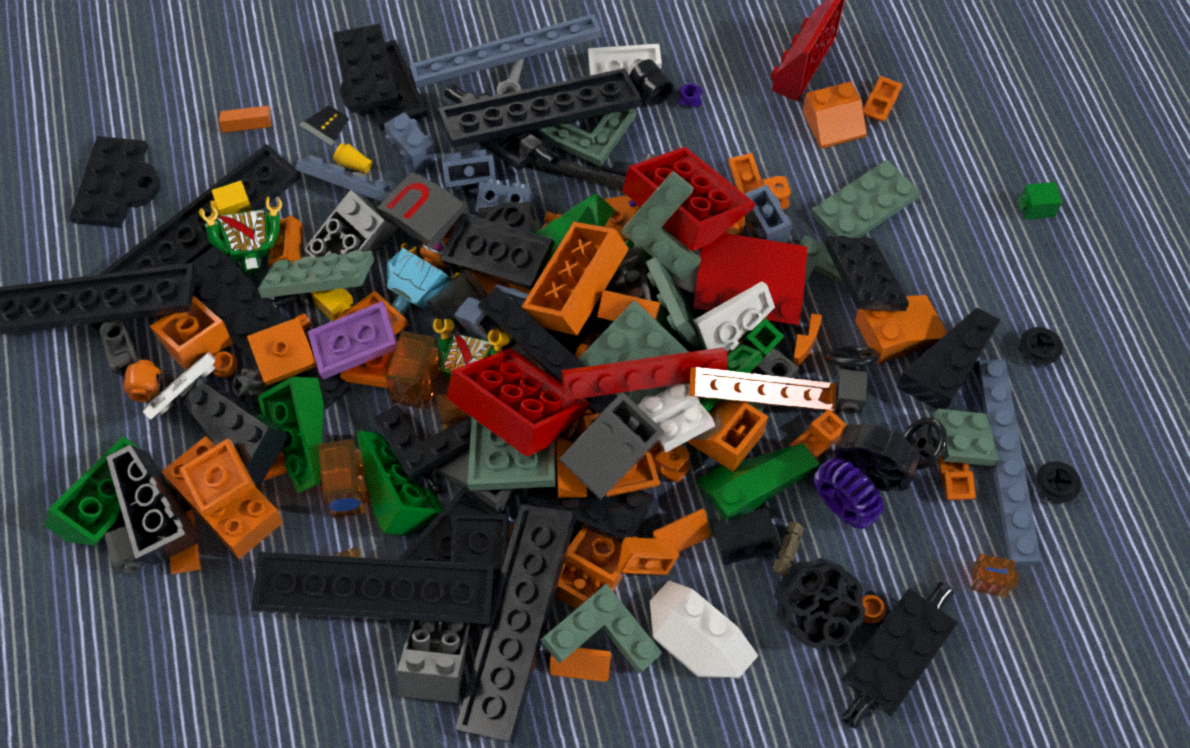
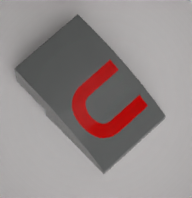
[377,172,467,249]

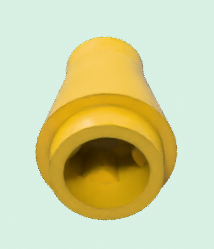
[333,143,372,174]

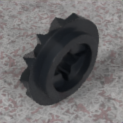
[1019,327,1063,367]
[1035,461,1081,505]

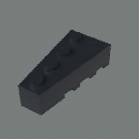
[897,307,1000,410]
[184,379,289,483]
[106,444,203,565]

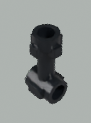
[267,292,313,311]

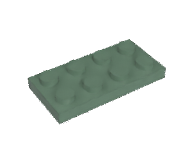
[810,160,921,238]
[258,250,374,298]

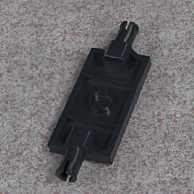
[445,84,560,171]
[841,582,958,729]

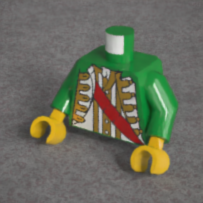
[199,197,282,273]
[433,319,510,392]

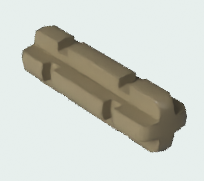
[773,522,804,576]

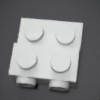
[637,383,715,452]

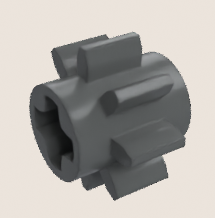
[232,369,267,403]

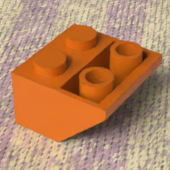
[687,401,768,472]

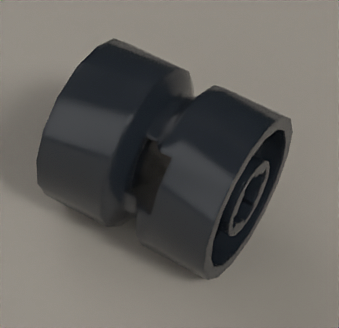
[629,59,674,106]

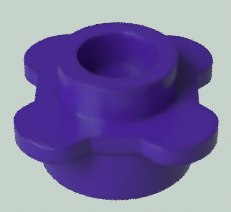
[678,83,703,107]

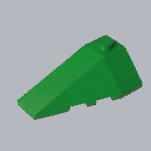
[534,193,615,271]
[258,377,324,493]
[357,430,443,535]
[44,436,141,546]
[696,443,820,520]

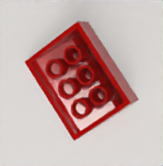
[771,0,845,102]
[622,147,756,251]
[691,233,808,325]
[446,348,591,457]

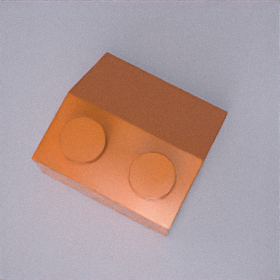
[802,81,867,149]
[150,296,233,370]

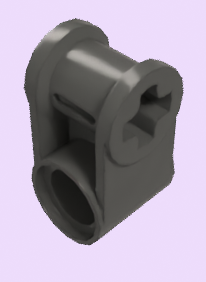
[100,320,139,373]

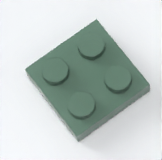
[933,409,999,466]

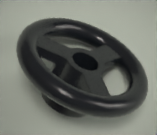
[826,346,880,372]
[903,418,947,470]

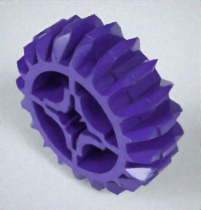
[813,457,884,529]

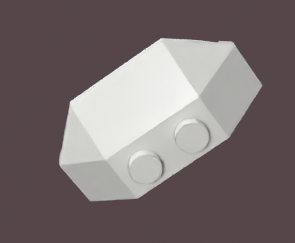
[650,581,758,679]

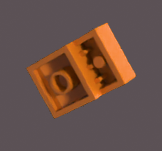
[555,527,637,609]

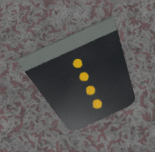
[299,106,349,146]

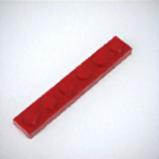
[561,347,727,401]

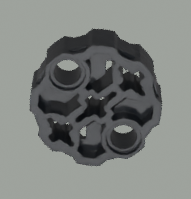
[832,422,920,492]
[774,558,866,649]

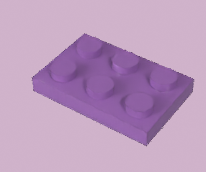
[308,301,399,379]

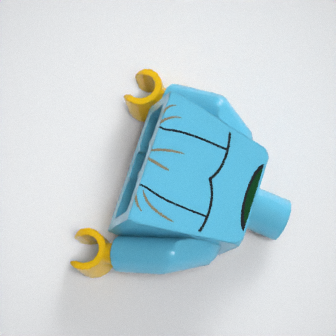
[386,243,469,316]

